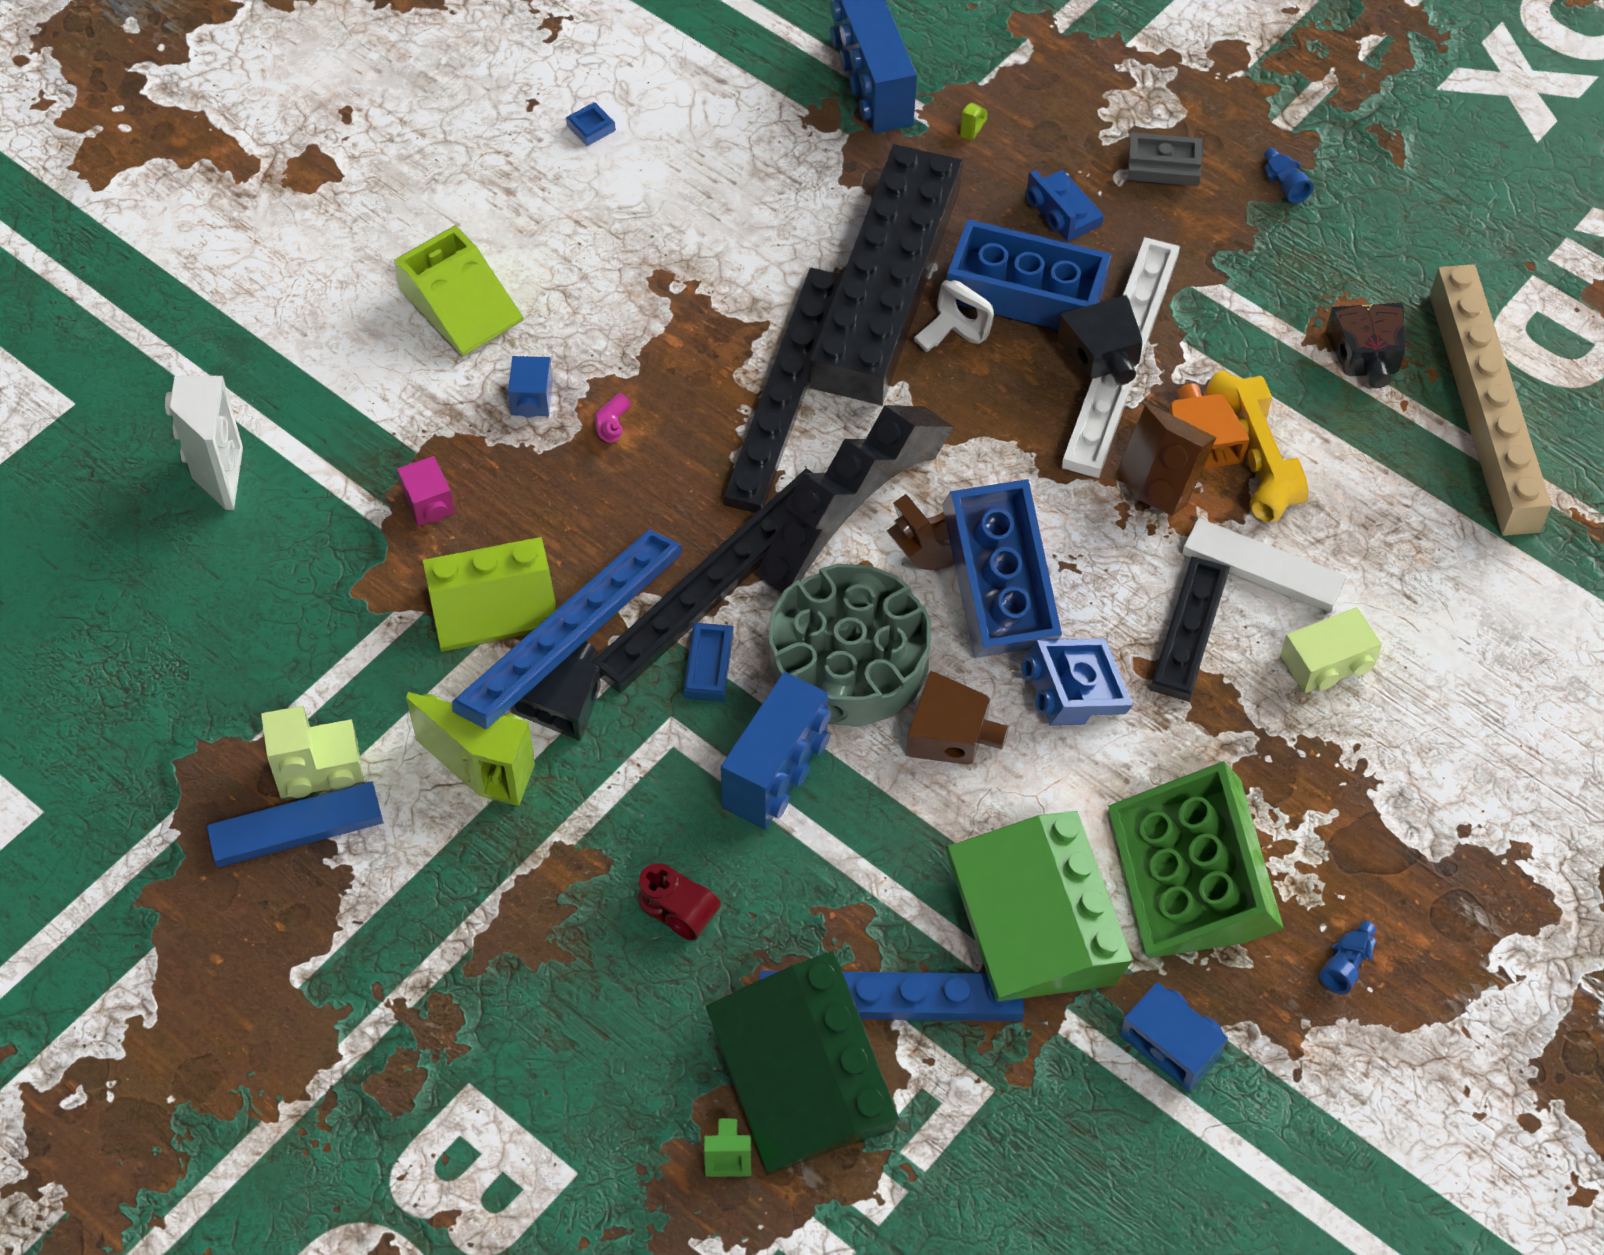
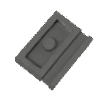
[1127,132,1202,186]

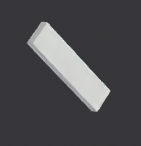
[1182,518,1346,613]

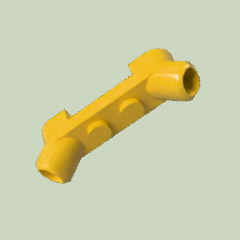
[1205,370,1309,523]

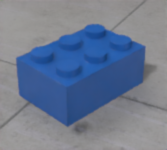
[721,671,831,830]

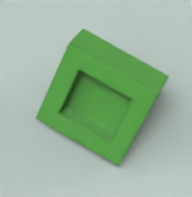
[704,1119,751,1177]

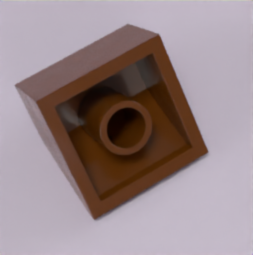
[1117,403,1217,516]

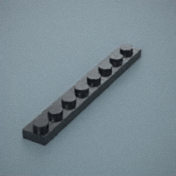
[724,267,843,513]

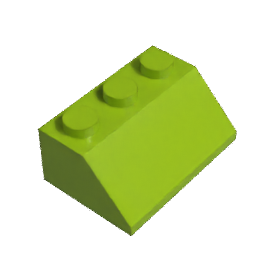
[423,537,557,652]

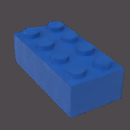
[830,0,917,134]
[947,219,1111,330]
[942,479,1062,658]

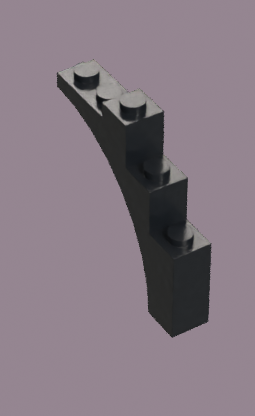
[756,405,954,593]

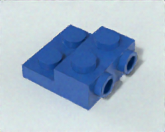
[1021,638,1133,726]

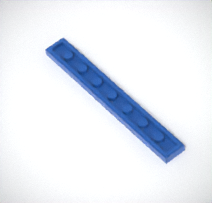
[452,529,682,729]

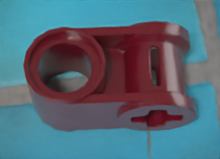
[638,863,721,941]

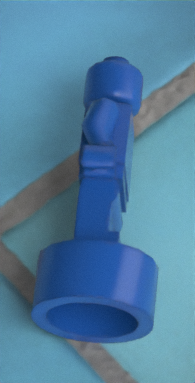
[1264,148,1314,204]
[1319,921,1376,994]

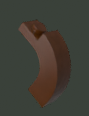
[887,494,955,570]

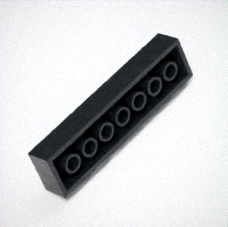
[810,144,963,406]

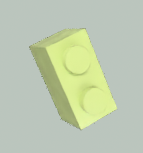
[1280,607,1382,694]

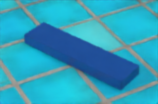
[207,781,384,868]

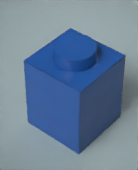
[508,356,553,417]

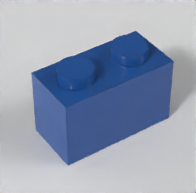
[1120,982,1228,1092]

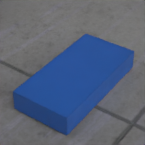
[684,622,734,702]

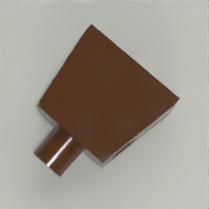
[906,671,1009,765]

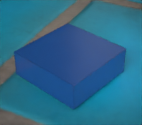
[566,102,616,146]

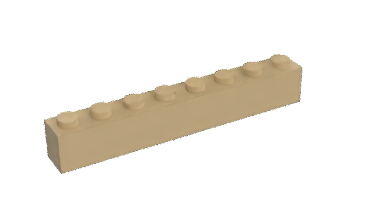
[1429,264,1552,536]

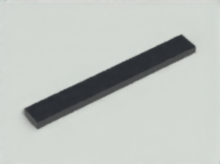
[592,468,813,693]

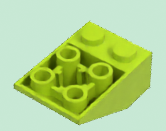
[394,225,524,357]
[406,692,535,806]

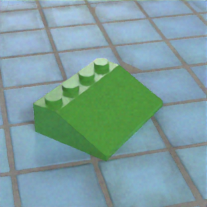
[1108,761,1284,958]
[945,811,1133,1002]

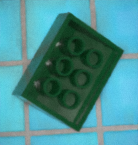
[706,951,899,1175]

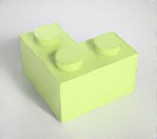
[261,705,364,798]

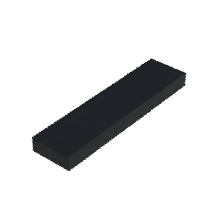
[1150,556,1230,702]

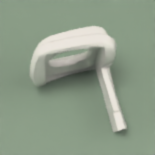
[914,280,994,352]

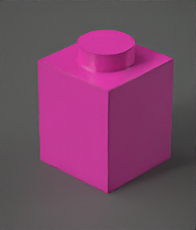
[397,456,455,526]

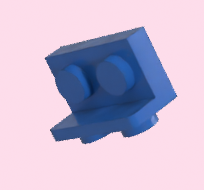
[1025,170,1104,242]

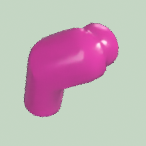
[594,393,631,443]

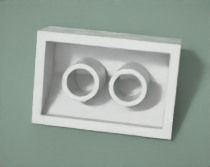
[165,376,243,510]

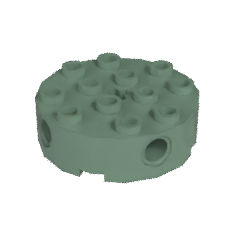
[769,564,931,727]

